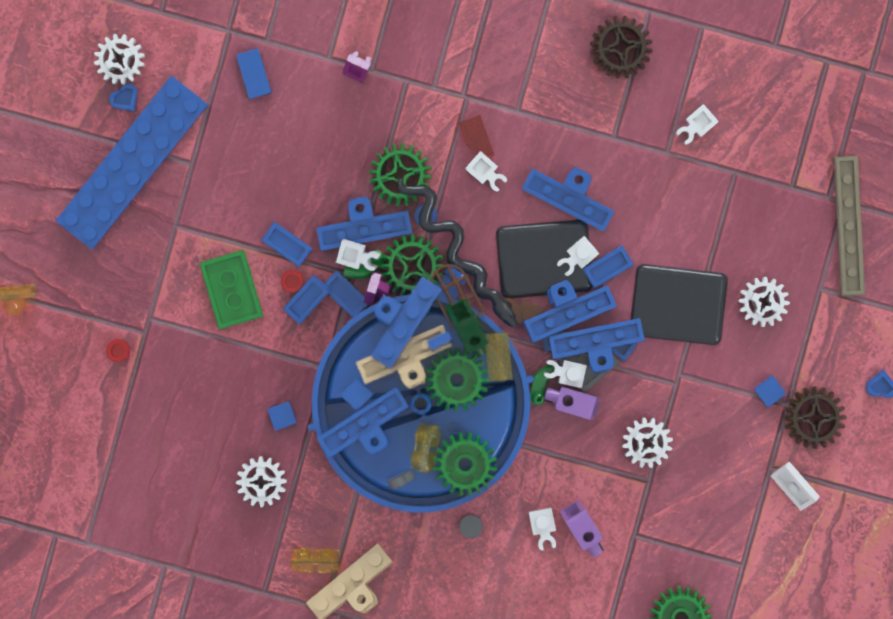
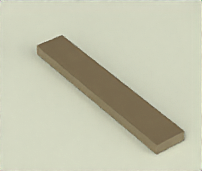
[833,156,865,296]

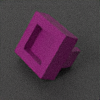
[342,51,371,83]
[363,272,390,305]

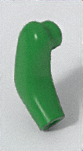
[344,250,385,279]
[530,364,554,406]

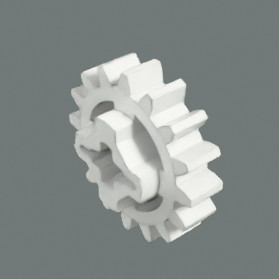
[94,34,145,85]
[738,277,790,327]
[622,417,673,468]
[236,456,287,507]

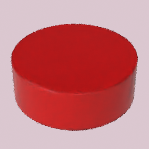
[281,270,304,293]
[106,339,130,362]

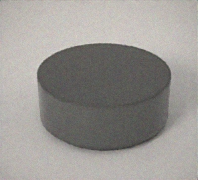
[459,514,483,538]

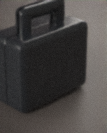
[496,219,592,299]
[630,264,728,345]

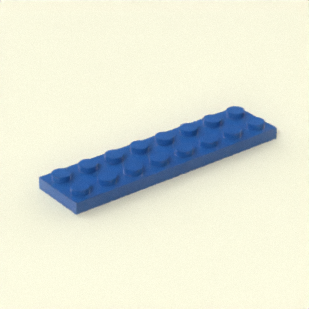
[56,75,208,250]

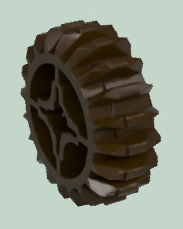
[590,16,653,79]
[783,386,847,449]

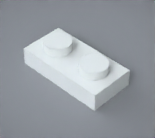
[771,462,820,511]

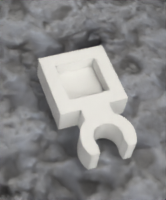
[676,104,719,145]
[465,151,507,192]
[557,236,599,276]
[336,239,380,271]
[543,360,587,388]
[529,507,556,550]

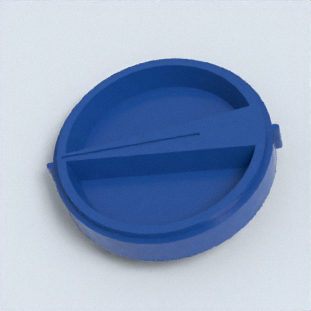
[308,295,534,513]

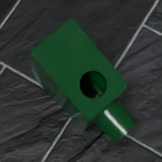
[445,298,489,358]

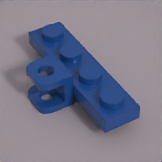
[522,167,615,232]
[316,196,412,251]
[370,277,442,369]
[522,280,617,344]
[548,318,645,374]
[317,387,410,458]

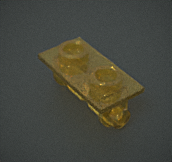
[485,332,512,382]
[410,422,441,473]
[291,548,339,573]

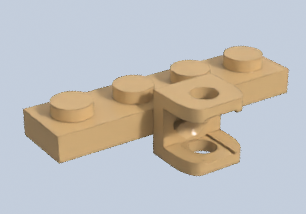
[356,325,452,389]
[306,544,393,619]

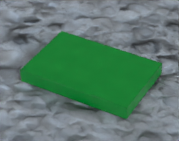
[199,250,264,330]

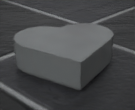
[387,469,415,490]

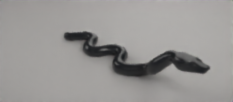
[398,179,517,327]

